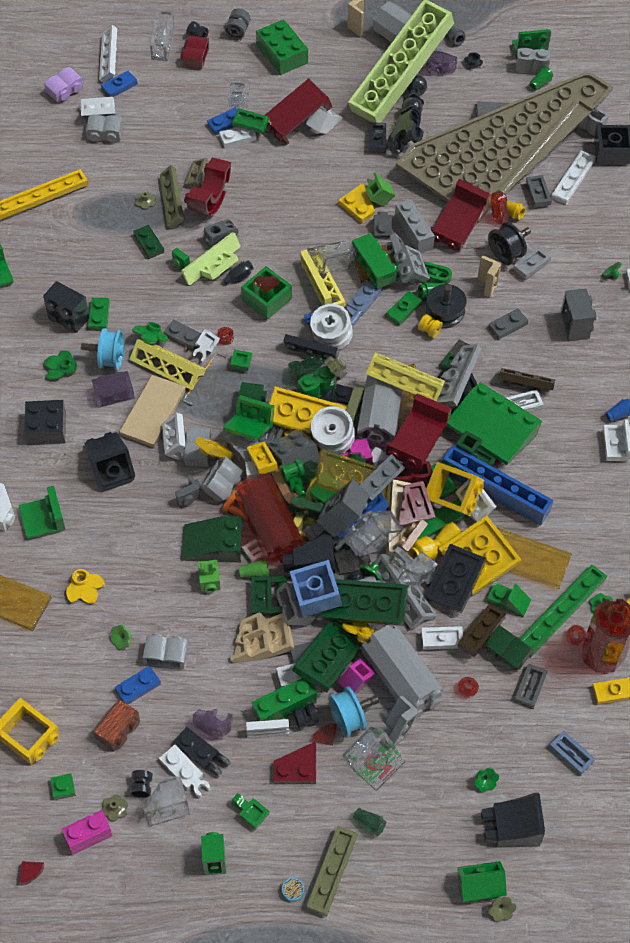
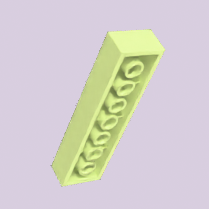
[348,0,454,123]

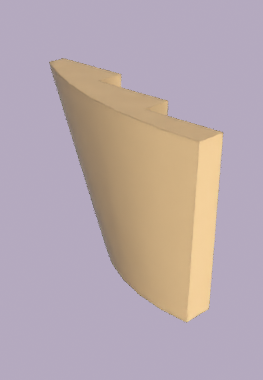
[230,612,294,663]

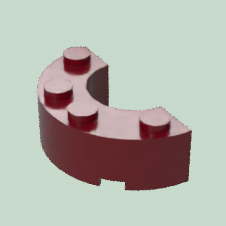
[184,157,231,216]

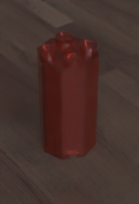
[235,473,303,563]
[582,599,630,674]

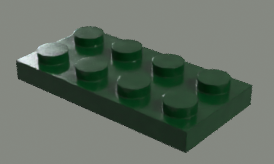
[322,579,408,626]
[292,620,363,693]

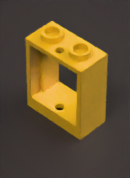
[426,462,484,516]
[0,698,60,766]

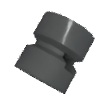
[225,8,251,40]

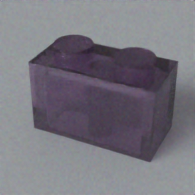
[92,371,135,408]

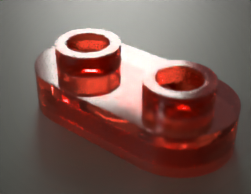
[490,190,509,224]

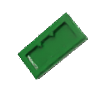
[232,108,269,134]
[386,291,422,326]

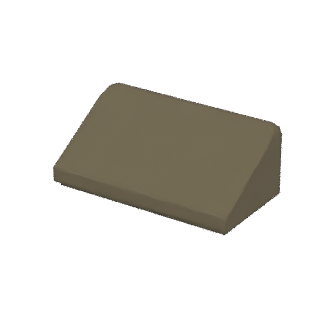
[184,158,209,189]

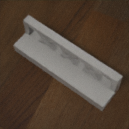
[374,554,437,629]

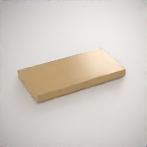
[119,375,186,448]

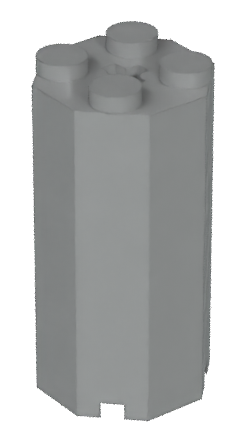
[373,1,443,65]
[357,375,403,449]
[361,625,443,719]

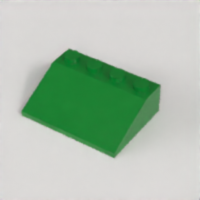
[446,382,542,465]

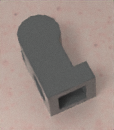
[203,219,239,248]

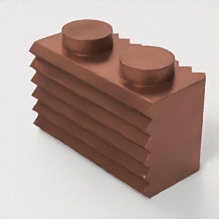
[93,699,140,751]

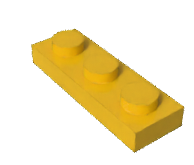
[194,437,235,460]

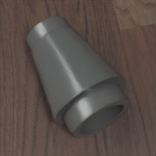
[447,25,466,45]

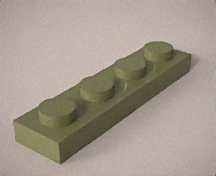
[160,165,184,229]
[306,826,358,917]

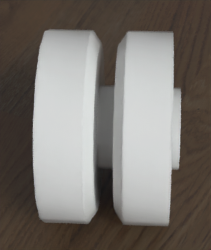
[310,304,353,350]
[311,406,355,455]

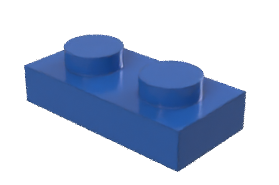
[207,107,237,135]
[115,666,161,704]

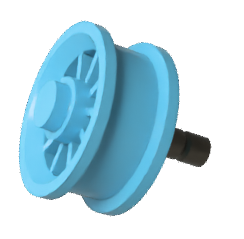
[81,328,125,370]
[328,686,379,738]

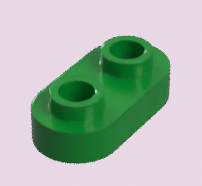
[424,262,452,284]

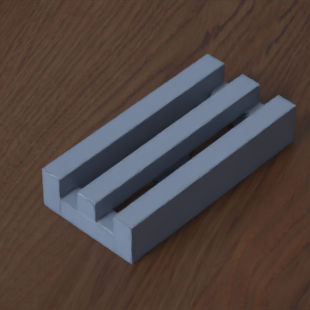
[549,731,596,776]

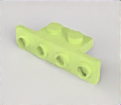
[181,232,240,285]

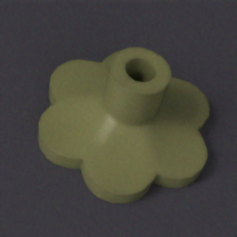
[135,192,156,210]
[102,795,128,822]
[488,897,516,922]

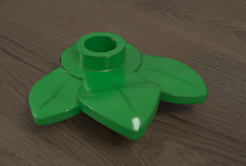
[132,322,168,344]
[44,350,77,380]

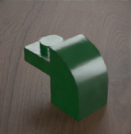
[456,431,497,466]

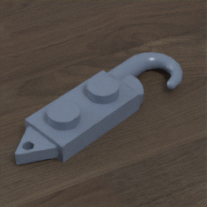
[346,281,382,326]

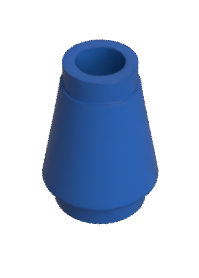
[605,398,630,422]

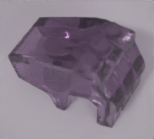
[426,51,457,76]
[193,709,233,740]

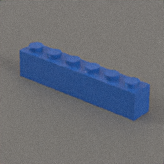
[442,445,554,526]

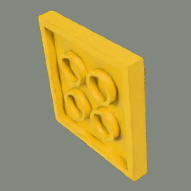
[438,515,522,596]

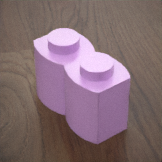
[44,67,83,103]

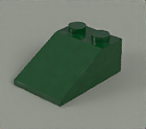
[182,516,243,562]

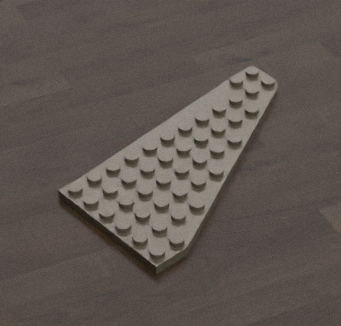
[396,73,613,223]

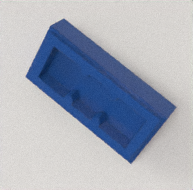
[101,71,138,97]

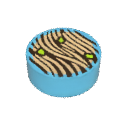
[282,878,304,902]

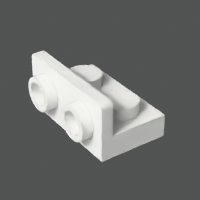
[81,97,115,116]
[162,413,185,460]
[456,479,496,522]

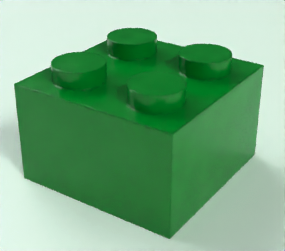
[241,266,292,320]

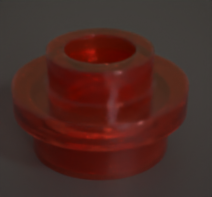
[458,677,479,697]

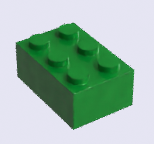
[256,19,308,75]

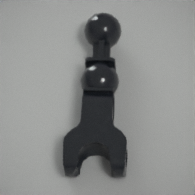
[387,75,427,155]

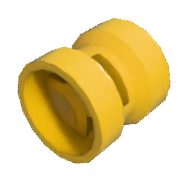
[418,314,443,338]

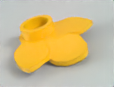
[66,569,105,604]
[341,622,378,644]

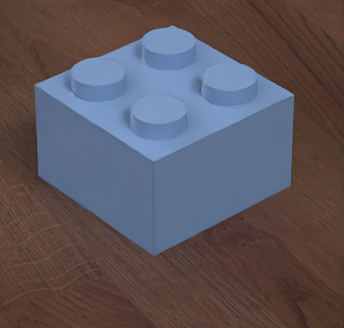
[290,560,342,617]

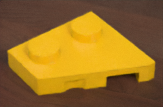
[338,183,375,224]

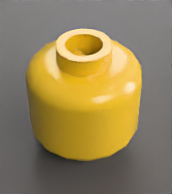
[408,536,438,565]

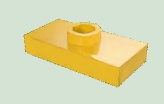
[592,677,630,705]

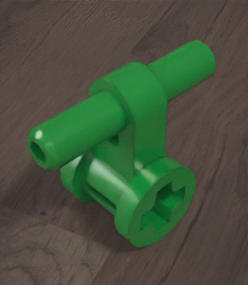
[279,459,306,498]

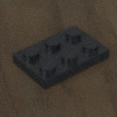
[425,544,487,614]

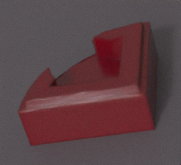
[19,861,45,885]

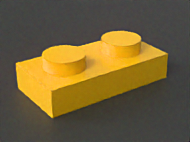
[247,441,278,475]

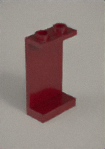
[265,78,332,145]
[430,179,490,251]
[386,393,451,470]

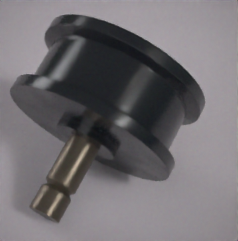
[488,222,531,265]
[426,284,467,327]

